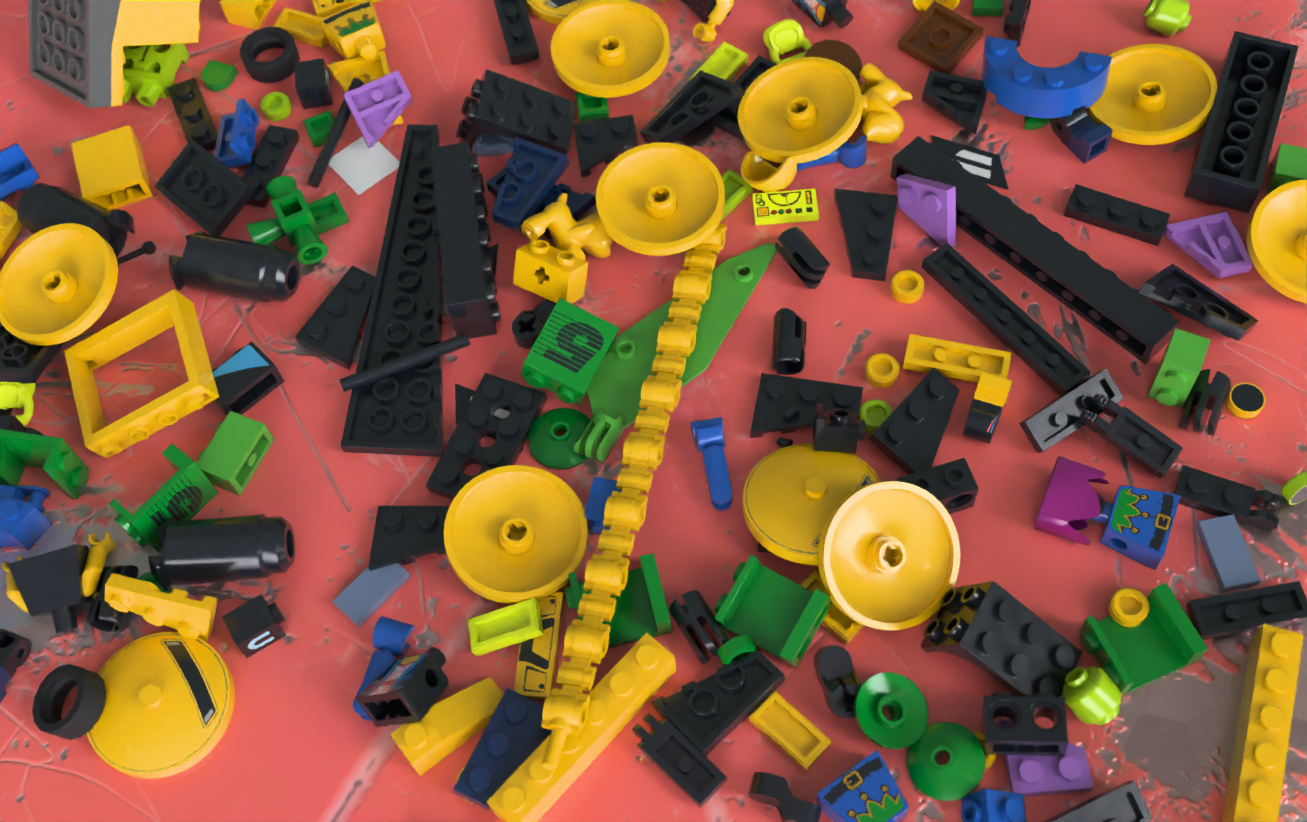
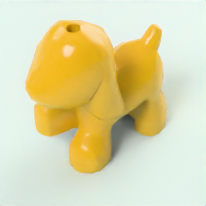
[860,63,912,144]
[520,193,613,260]

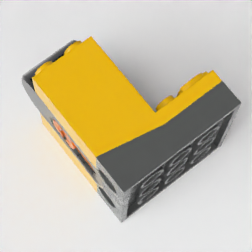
[28,0,201,108]

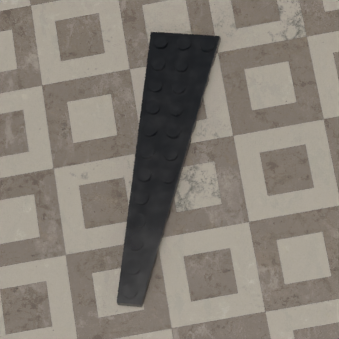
[341,124,443,457]

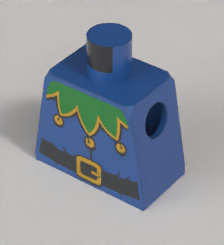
[1089,485,1180,570]
[816,750,909,822]

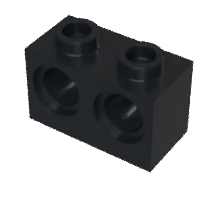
[897,458,979,514]
[982,692,1068,756]

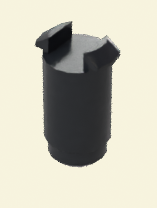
[17,183,135,266]
[169,231,300,302]
[148,514,295,591]

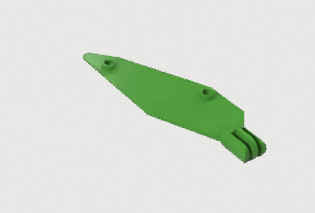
[573,243,776,464]

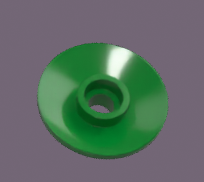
[528,408,590,470]
[855,672,928,750]
[907,722,986,801]

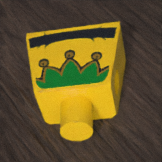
[320,0,386,60]

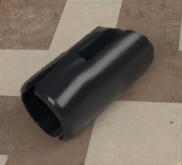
[775,227,830,289]
[772,308,806,375]
[1178,369,1231,436]
[87,565,139,631]
[669,590,730,664]

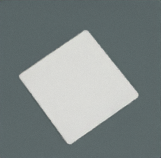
[328,136,400,195]

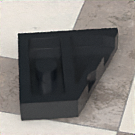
[922,70,989,134]
[573,114,638,177]

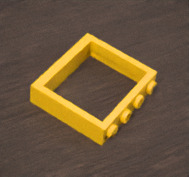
[64,289,219,459]

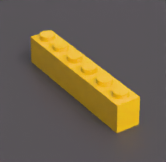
[1222,624,1304,822]
[487,632,677,822]

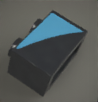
[212,341,284,417]

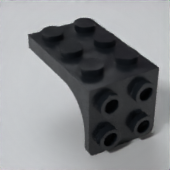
[456,69,577,155]
[921,581,1082,697]

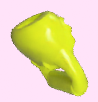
[763,19,812,65]
[0,382,36,426]

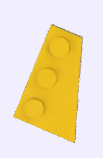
[105,573,217,642]

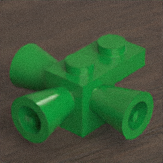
[246,176,350,265]

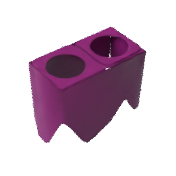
[1034,456,1110,546]

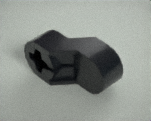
[512,299,556,349]
[814,645,861,718]
[748,772,822,822]

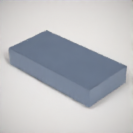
[1195,514,1261,593]
[332,563,411,627]

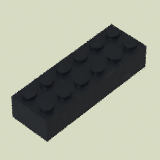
[1184,31,1299,213]
[430,142,501,339]

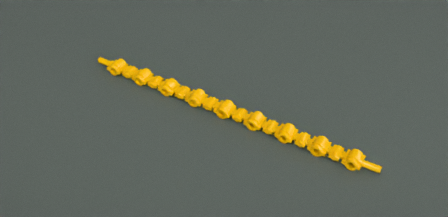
[541,224,727,770]

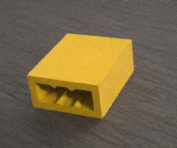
[71,125,154,211]

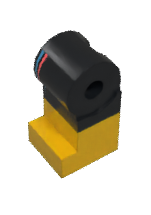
[963,372,1012,444]

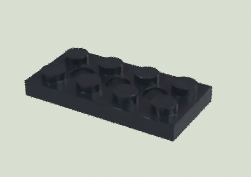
[426,373,547,500]

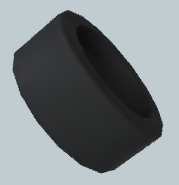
[240,27,300,83]
[32,664,106,740]

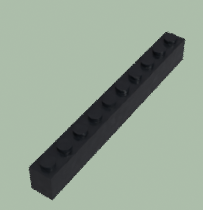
[891,136,1179,364]

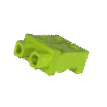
[122,43,190,107]

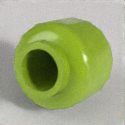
[1143,0,1192,37]
[1062,666,1122,725]

